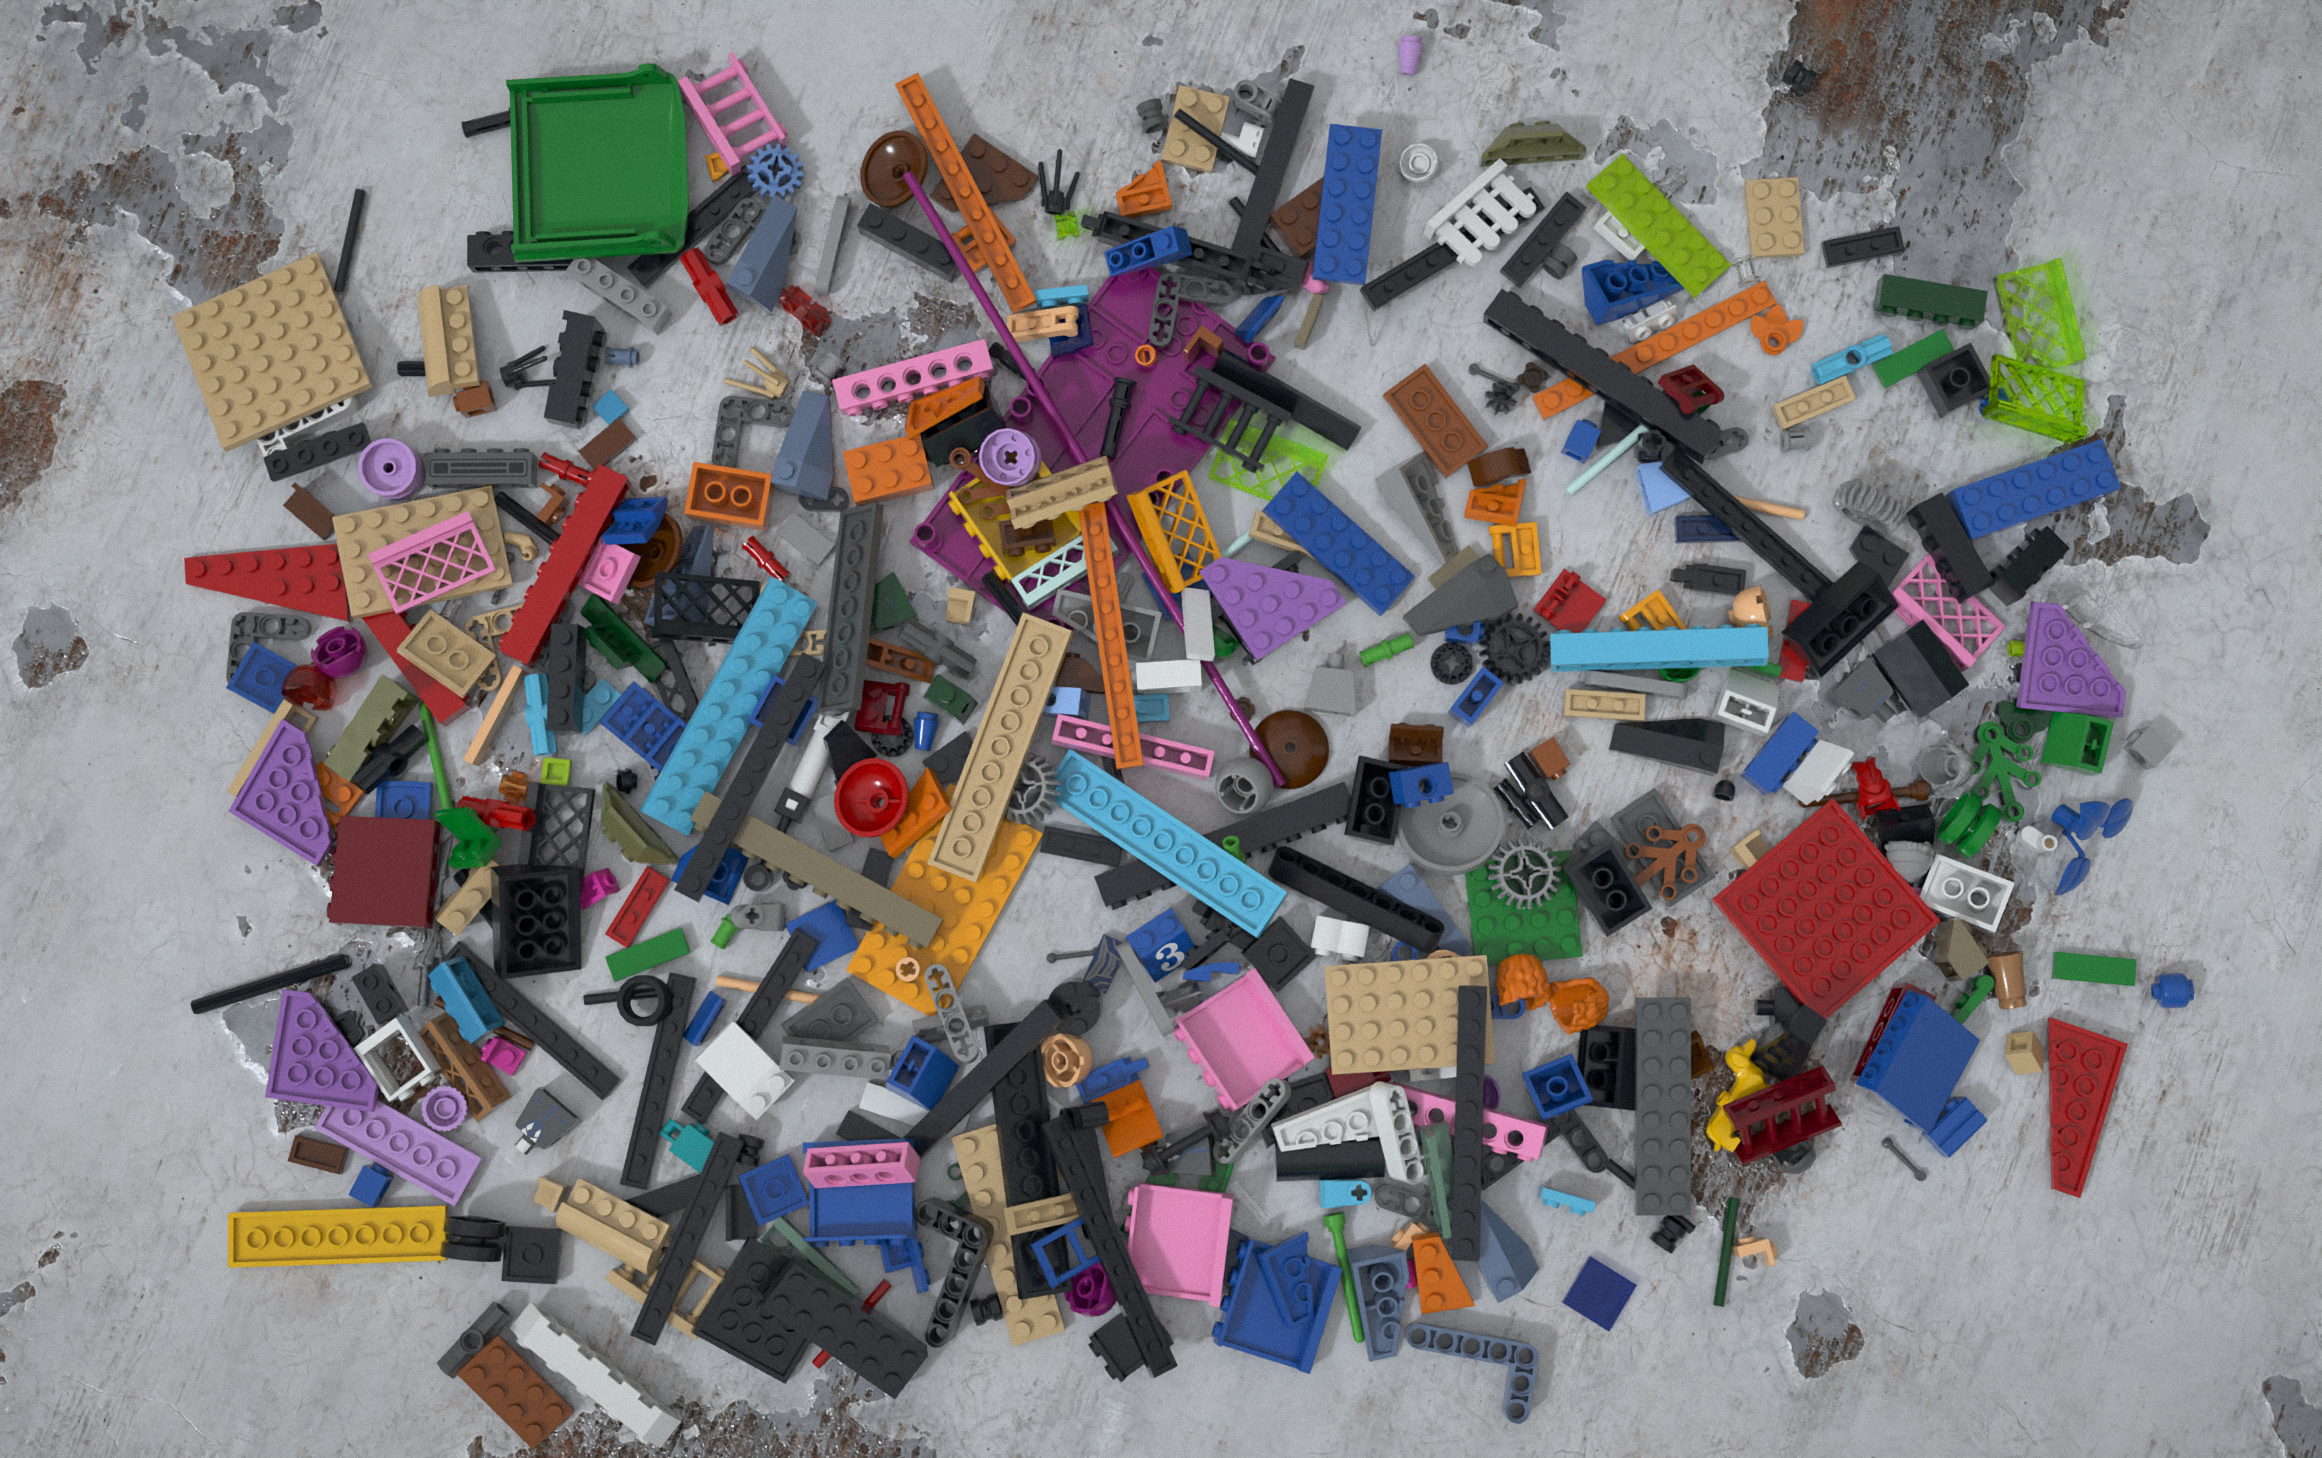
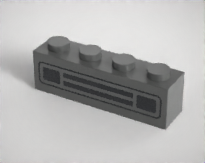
[425,448,537,489]

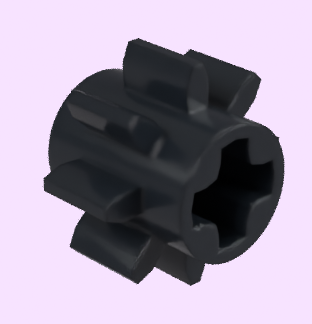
[1484,382,1517,415]

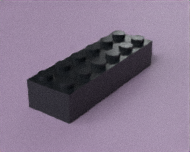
[761,1254,928,1399]

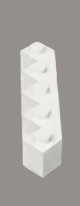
[510,1302,681,1448]

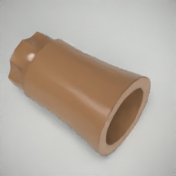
[1986,951,2027,1009]

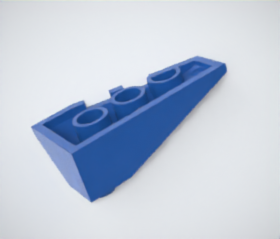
[1582,260,1685,326]

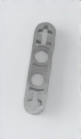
[815,195,851,296]
[1584,671,1688,700]
[1116,941,1175,1037]
[924,964,979,1064]
[1213,1078,1291,1164]

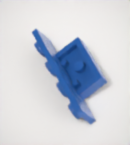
[879,1221,930,1293]

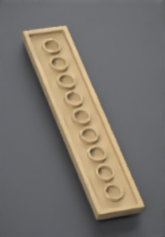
[927,613,1074,883]

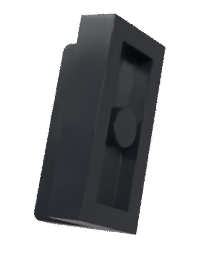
[1874,804,1936,852]
[726,1184,757,1241]

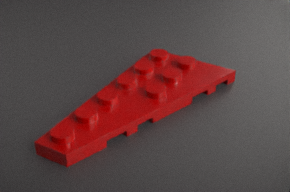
[184,544,351,623]
[2048,1017,2128,1198]

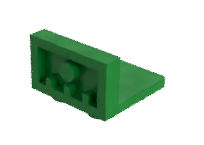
[434,807,503,869]

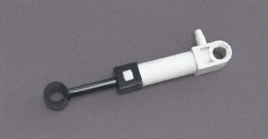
[743,708,854,892]

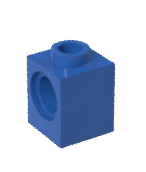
[1561,419,1601,464]
[1444,620,1485,646]
[348,1162,394,1207]

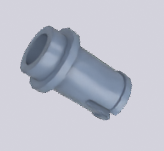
[604,346,640,368]

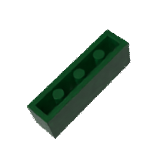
[1873,274,1988,330]

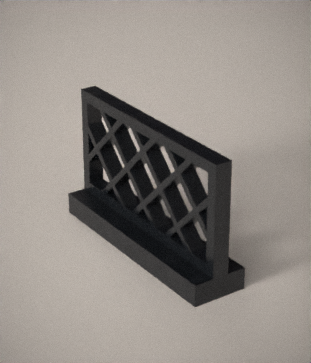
[651,571,760,645]
[518,782,596,896]

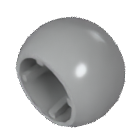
[1215,757,1274,815]

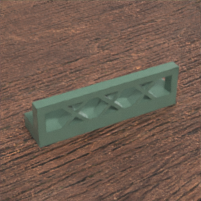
[1419,1121,1454,1239]
[760,1216,861,1296]

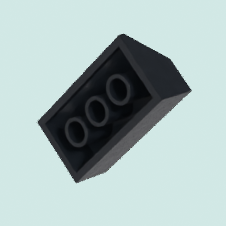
[1782,561,1898,678]

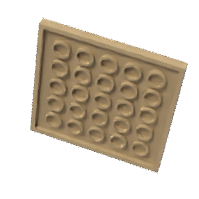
[172,252,373,452]

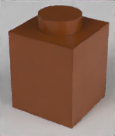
[1528,737,1571,781]

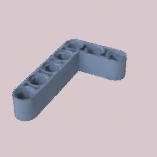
[1404,1322,1539,1424]

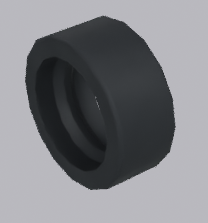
[617,975,672,1026]

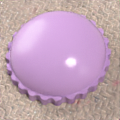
[421,1085,468,1132]

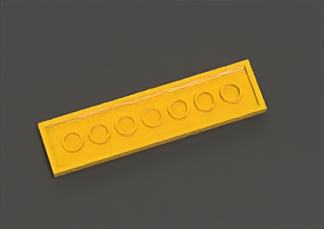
[228,1205,448,1268]

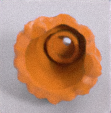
[1496,953,1551,1010]
[1549,977,1609,1034]

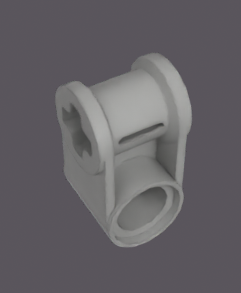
[1233,79,1283,124]
[731,903,785,931]

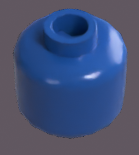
[2151,973,2194,1008]

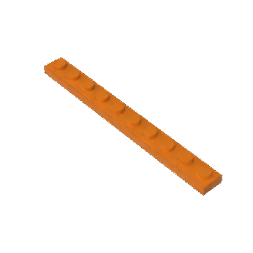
[895,73,1036,314]
[1532,280,1777,421]
[1078,502,1143,770]

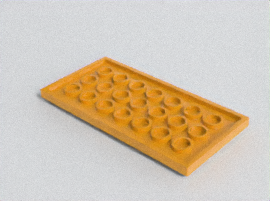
[846,783,1043,1017]

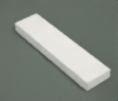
[859,1082,970,1137]

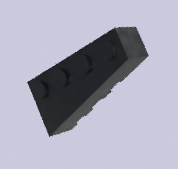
[544,310,607,430]
[1750,1004,1828,1081]

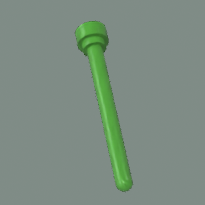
[419,701,456,827]
[1323,1212,1364,1343]

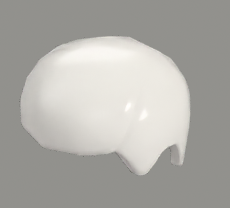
[1399,143,1439,183]

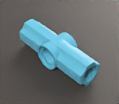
[1810,333,1893,386]
[524,673,558,756]

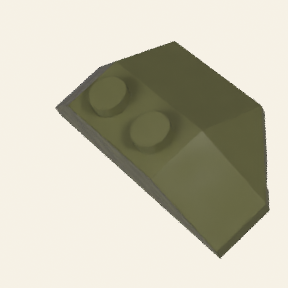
[1479,121,1586,167]
[601,782,680,865]

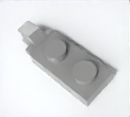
[912,1006,989,1043]

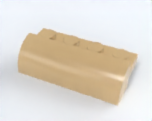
[417,285,480,397]
[1006,456,1118,529]
[556,1178,673,1277]

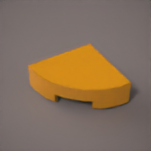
[705,153,729,183]

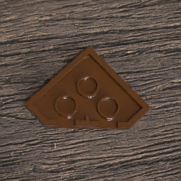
[930,133,1039,213]

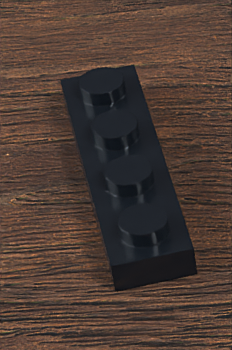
[1500,191,1587,288]

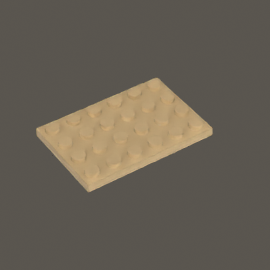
[332,485,513,619]
[1324,955,1495,1075]

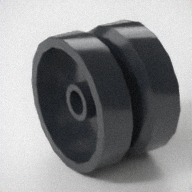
[440,1215,506,1262]

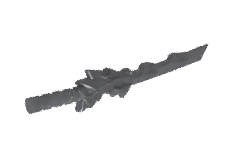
[413,835,453,1006]

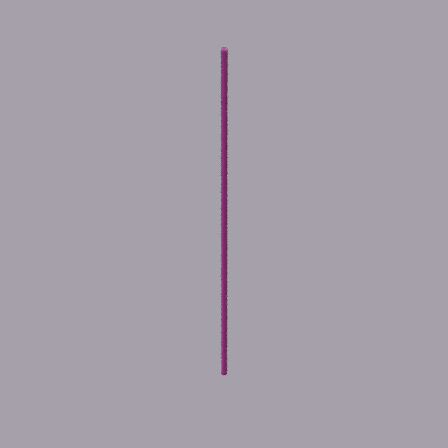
[903,171,1286,788]

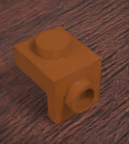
[536,483,569,527]

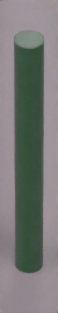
[1713,1197,1740,1307]

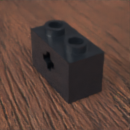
[351,964,409,1024]

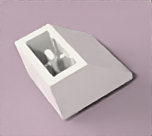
[1711,668,1780,737]
[1782,740,1854,805]

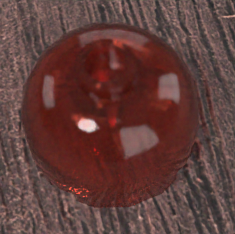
[280,662,337,711]

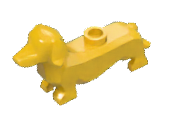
[1706,1038,1772,1152]

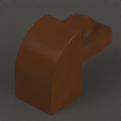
[1467,447,1531,487]

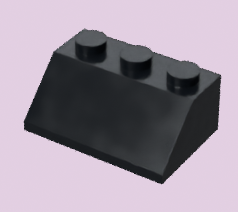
[920,384,1006,467]
[1871,619,1969,720]
[1344,755,1408,846]
[1559,841,1652,937]
[1577,1025,1635,1111]

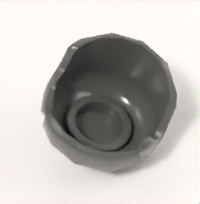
[1772,1140,1816,1174]

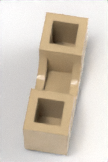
[434,857,504,936]

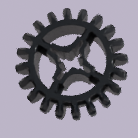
[1479,613,1551,685]

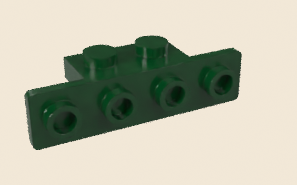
[580,594,667,683]

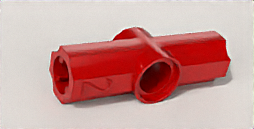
[679,247,740,326]
[456,796,536,832]

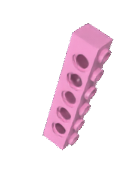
[832,339,994,417]
[1389,1081,1549,1162]

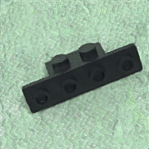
[264,422,372,482]

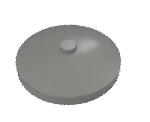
[1397,772,1504,875]

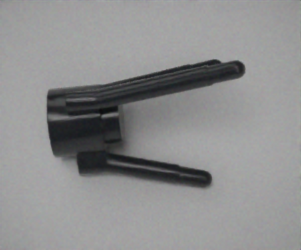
[1038,149,1080,215]
[500,346,556,390]

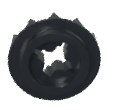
[1430,642,1473,685]
[871,715,914,757]

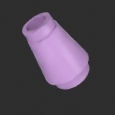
[1398,35,1424,75]

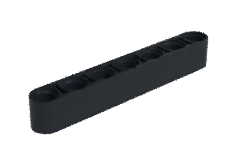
[1268,846,1445,953]

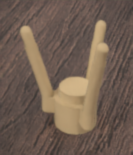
[724,347,790,400]

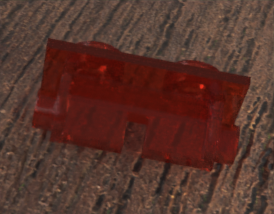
[779,284,831,336]

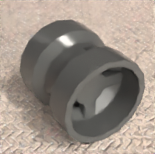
[1136,98,1168,134]
[1541,243,1578,280]

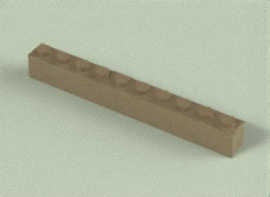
[690,791,944,950]

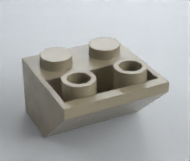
[1933,917,1990,982]

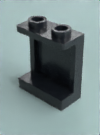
[1088,1312,1174,1382]

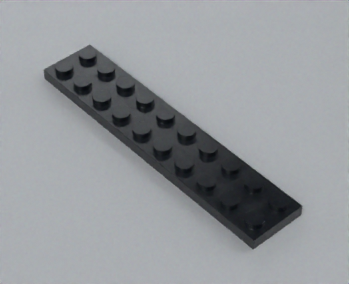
[984,1022,1073,1299]

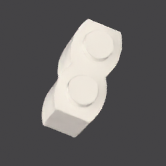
[1310,916,1370,962]

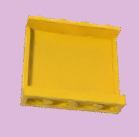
[948,453,1082,584]

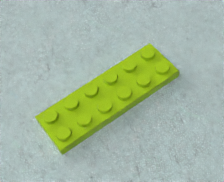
[1586,153,1732,298]

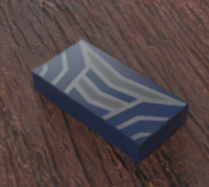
[1083,934,1122,994]

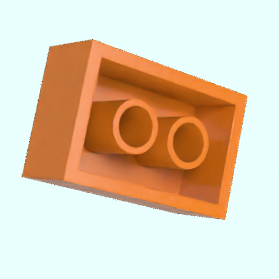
[842,433,934,507]
[684,462,775,531]

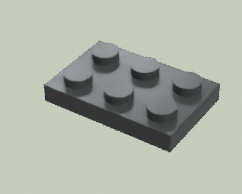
[781,977,879,1042]

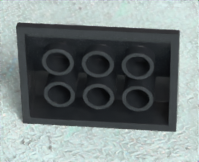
[491,864,582,979]

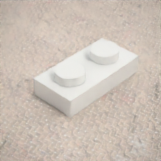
[1593,210,1645,260]

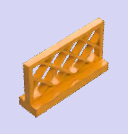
[1126,470,1222,593]

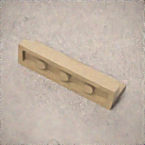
[227,700,318,797]

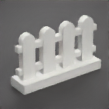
[1423,158,1536,266]

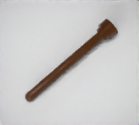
[1798,779,1929,808]

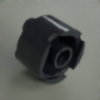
[1048,978,1103,1035]

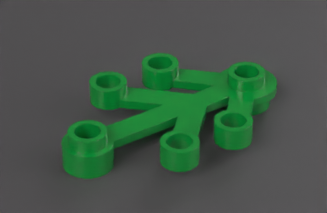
[1972,721,2041,823]

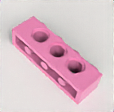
[803,1142,920,1188]

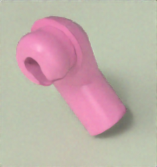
[1302,260,1329,295]

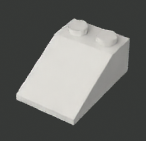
[1919,853,2015,937]
[695,1020,795,1120]

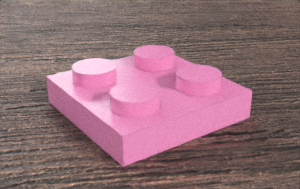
[578,537,641,605]

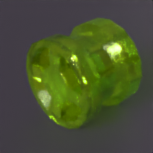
[1054,211,1079,241]

